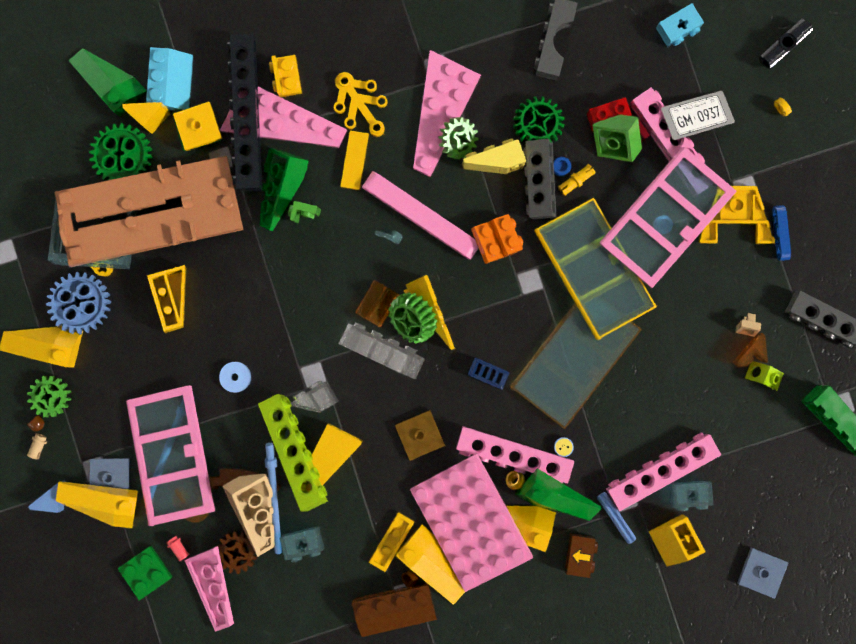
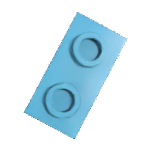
[656,3,704,47]

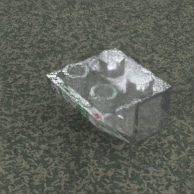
[291,381,339,413]

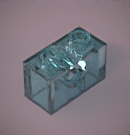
[669,480,714,511]
[280,526,325,562]

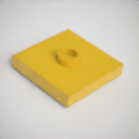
[173,102,222,151]

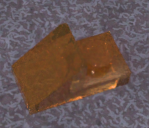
[733,333,768,367]

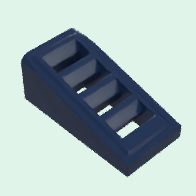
[467,357,510,390]

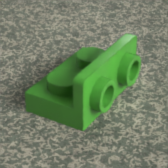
[288,201,321,223]

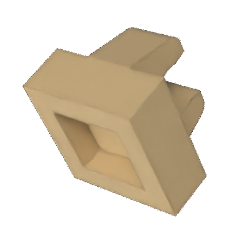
[736,313,761,337]

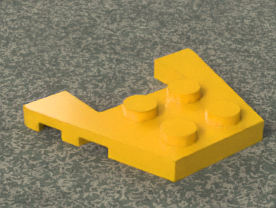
[699,186,775,244]

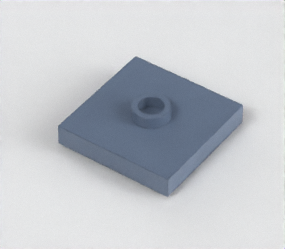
[90,458,130,490]
[737,547,789,599]

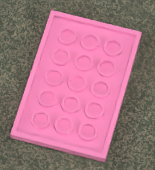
[410,453,533,592]

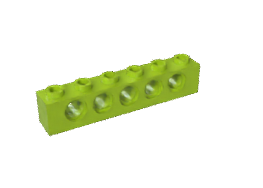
[258,394,328,511]

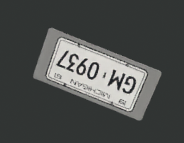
[661,91,735,140]

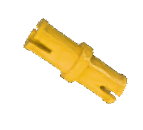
[558,164,595,196]

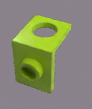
[745,361,784,391]

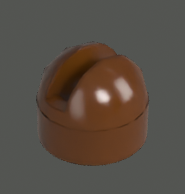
[27,415,44,431]
[402,570,419,587]

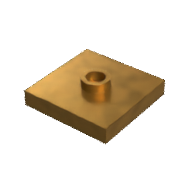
[395,410,445,461]

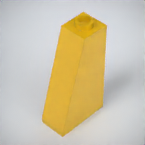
[303,424,363,492]

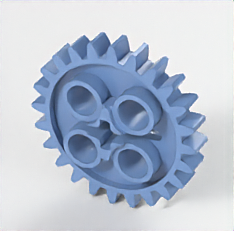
[46,272,111,335]

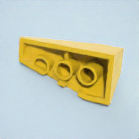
[0,326,83,367]
[506,505,556,552]

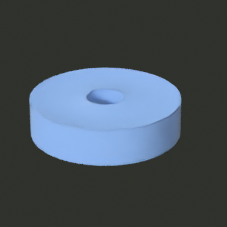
[219,362,251,393]

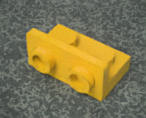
[269,55,302,97]

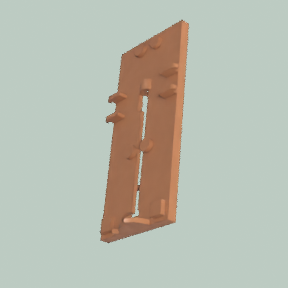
[55,156,243,267]

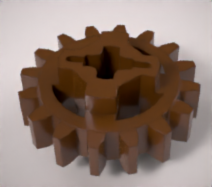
[216,531,258,574]

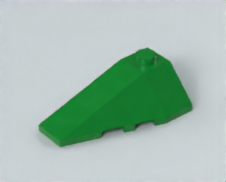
[259,148,309,231]

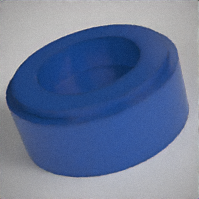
[554,157,571,177]

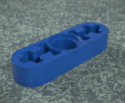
[772,205,791,261]

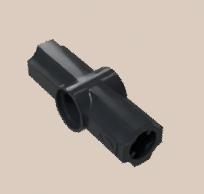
[758,18,813,69]

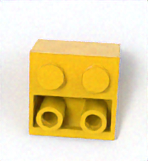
[648,514,705,567]

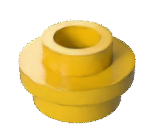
[506,471,525,490]

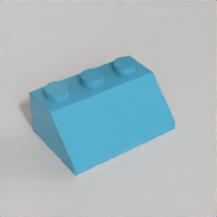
[146,47,193,111]

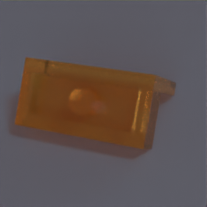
[355,281,399,327]

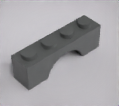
[533,0,578,81]

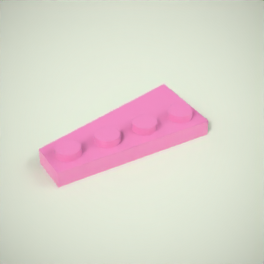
[185,546,234,632]

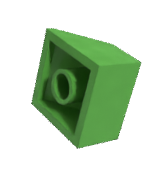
[593,115,642,162]

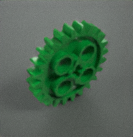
[89,123,153,181]

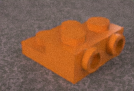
[471,214,523,264]

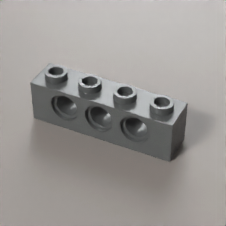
[523,139,556,220]
[785,291,856,348]

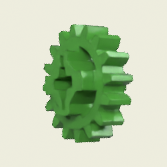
[438,117,478,159]
[27,376,71,417]

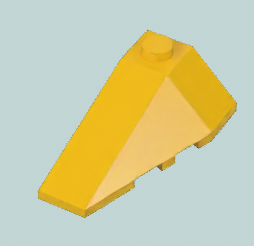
[404,275,455,350]
[56,481,138,528]
[396,524,465,605]

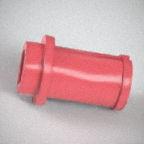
[166,536,190,562]

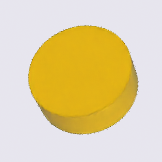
[774,97,792,117]

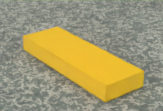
[341,131,369,191]
[369,512,415,572]

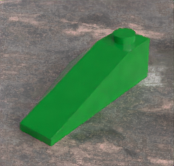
[69,48,147,117]
[515,468,601,521]

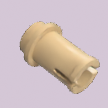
[27,434,47,459]

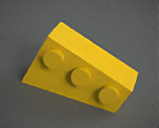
[147,265,186,333]

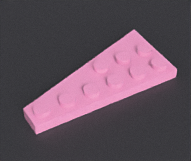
[413,50,481,177]
[220,87,347,148]

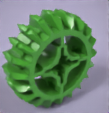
[388,292,437,344]

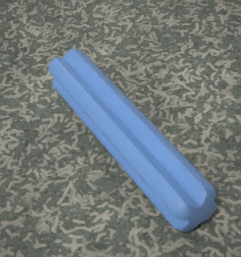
[597,492,636,544]

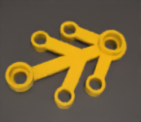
[334,72,388,137]

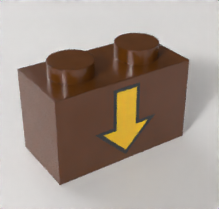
[565,533,598,578]

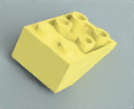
[462,139,526,174]

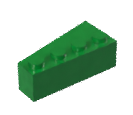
[801,385,856,456]

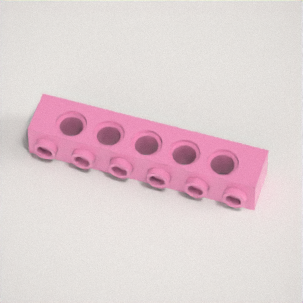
[629,87,714,197]
[456,426,574,483]
[606,433,721,511]

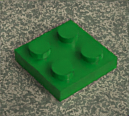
[118,546,172,600]

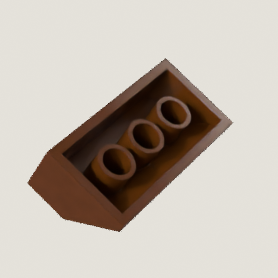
[352,582,437,637]

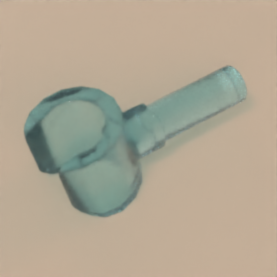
[375,230,403,244]

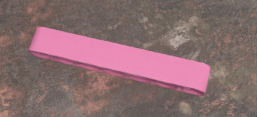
[362,171,479,260]

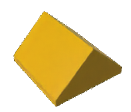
[122,102,170,134]

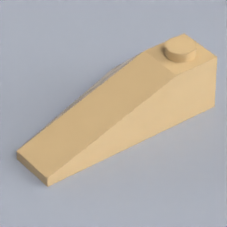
[223,474,275,556]

